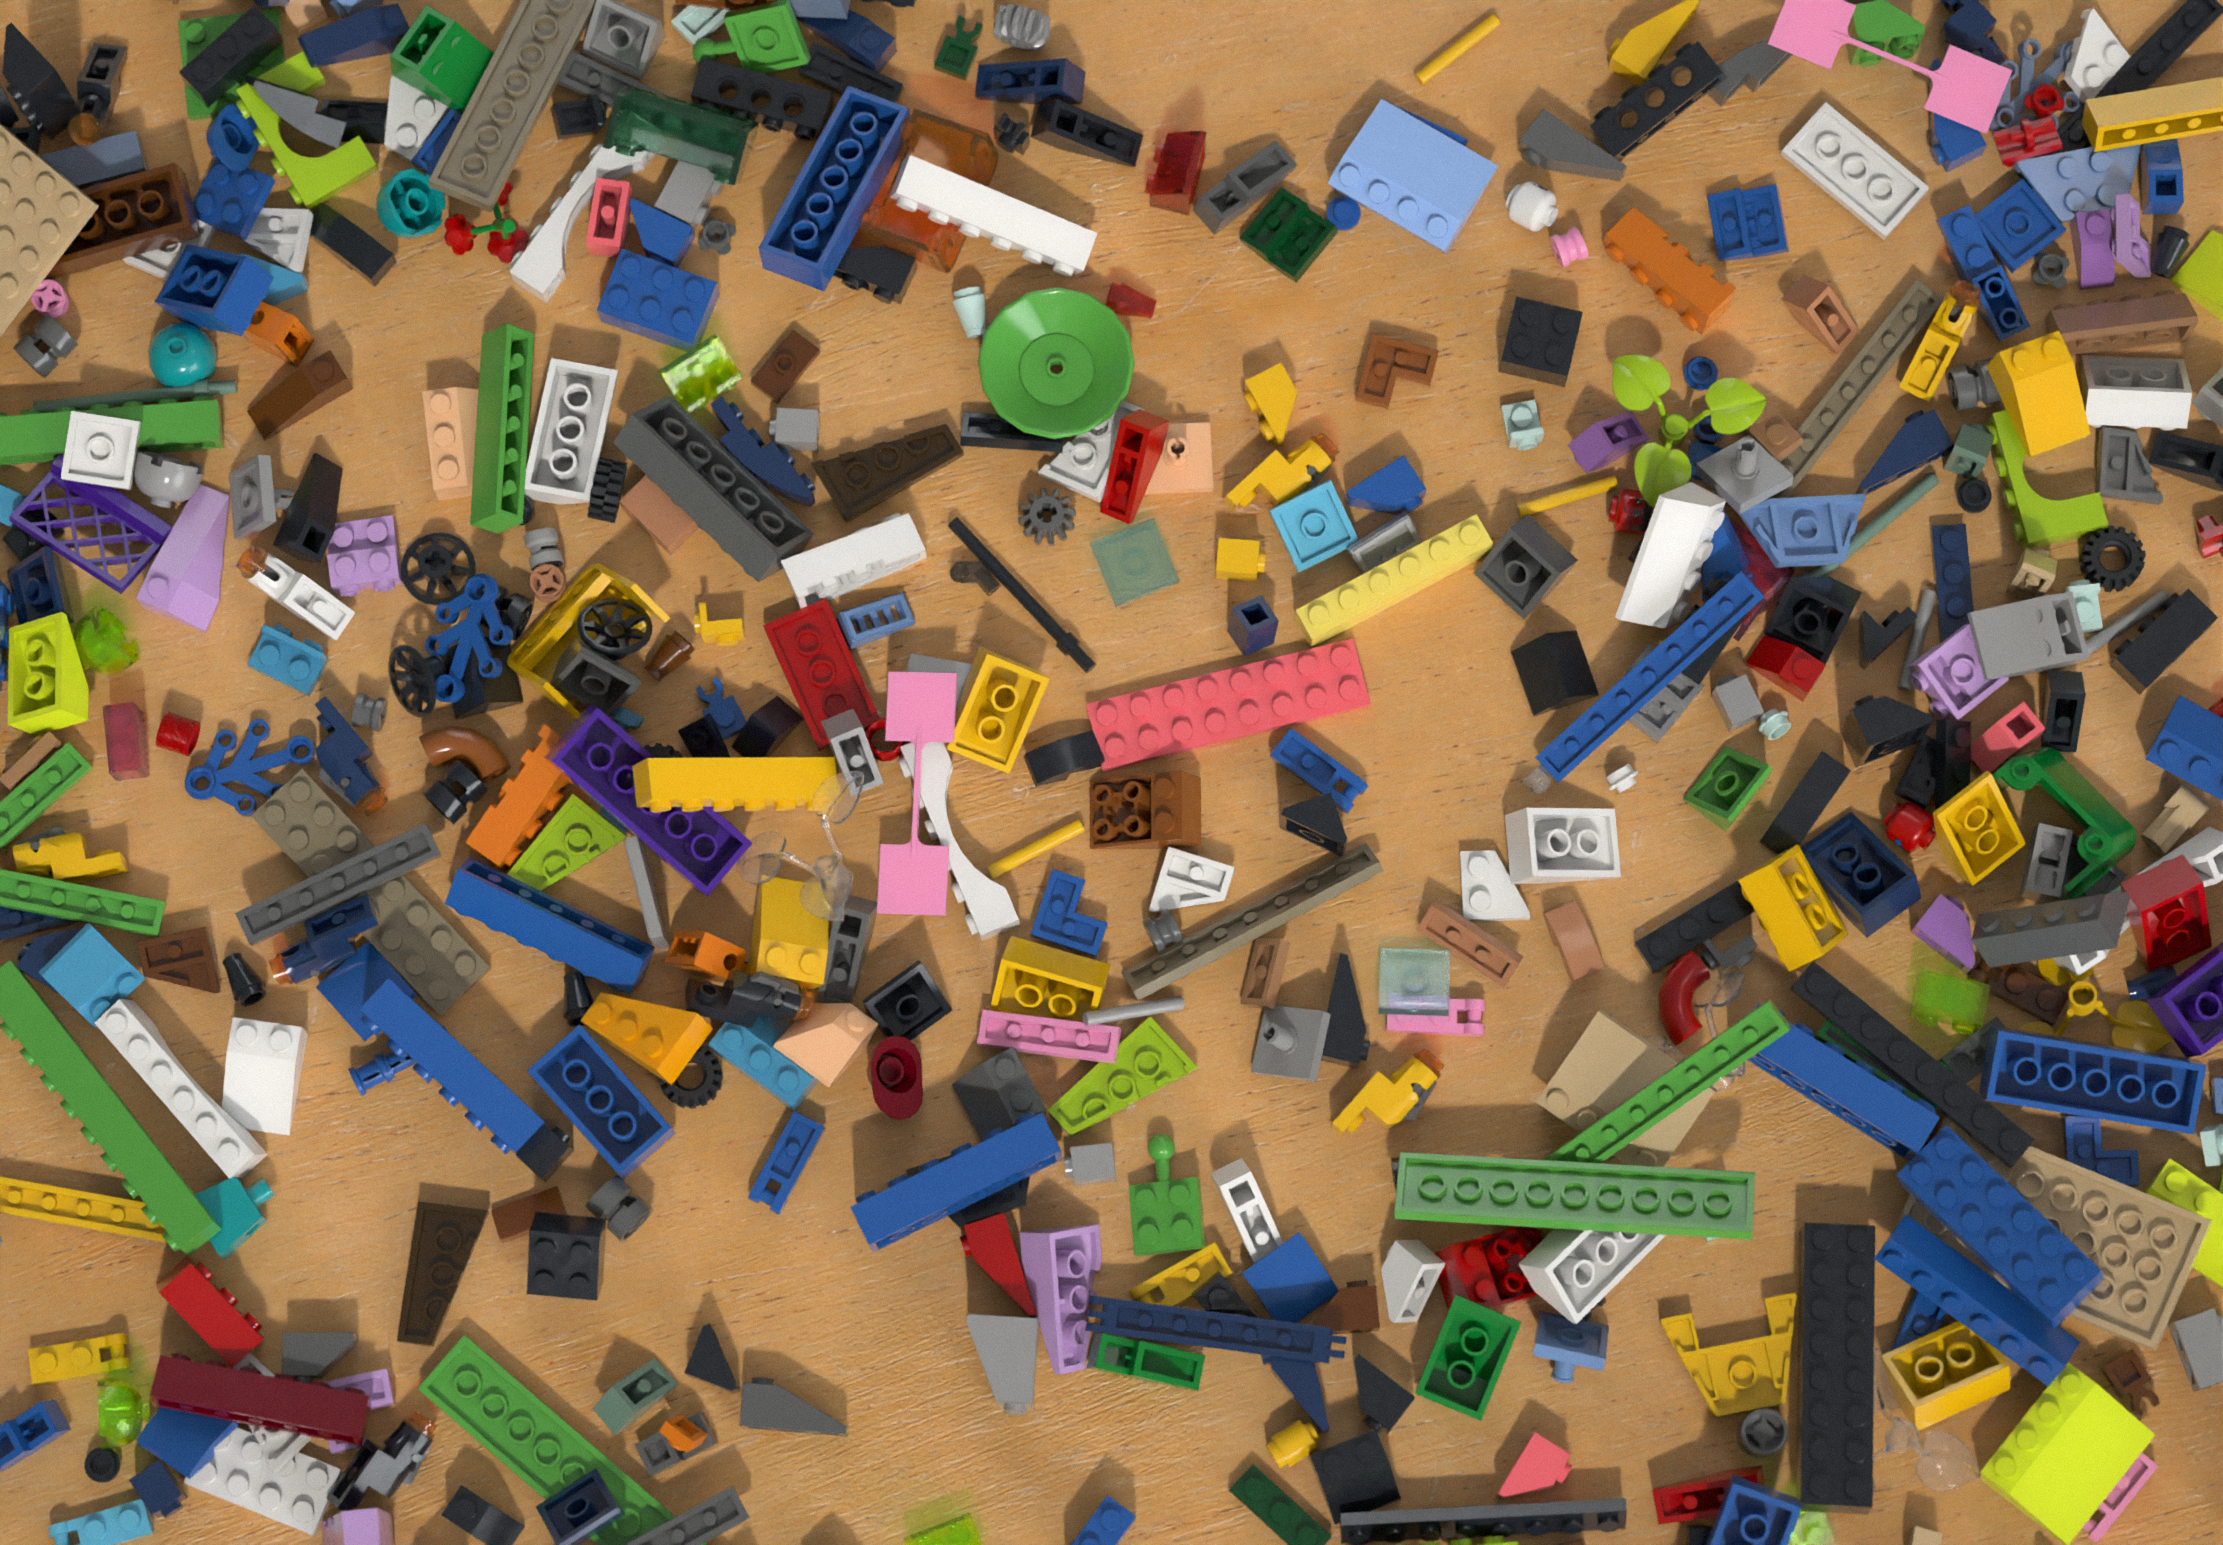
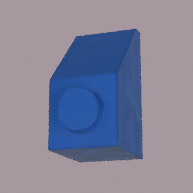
[629,198,695,268]
[1345,455,1426,515]

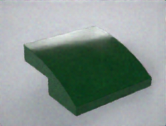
[1240,187,1338,283]

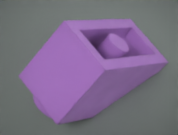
[2070,209,2115,290]
[1568,411,1650,473]
[1911,894,1976,975]

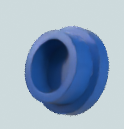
[1327,197,1361,231]
[1683,356,1718,391]

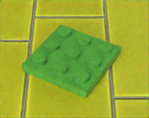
[178,8,285,121]

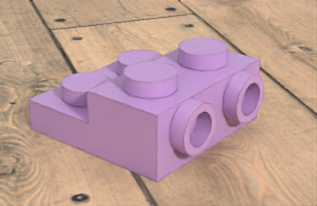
[327,515,403,597]
[1908,624,2009,720]

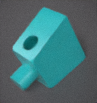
[195,1177,275,1259]

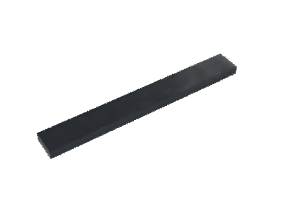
[2015,0,2223,189]

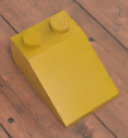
[1986,331,2090,458]
[945,647,1050,774]
[1933,771,2026,886]
[747,875,829,989]

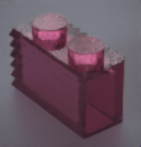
[103,702,150,781]

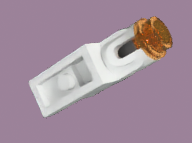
[237,546,356,641]

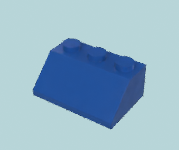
[2145,695,2223,801]

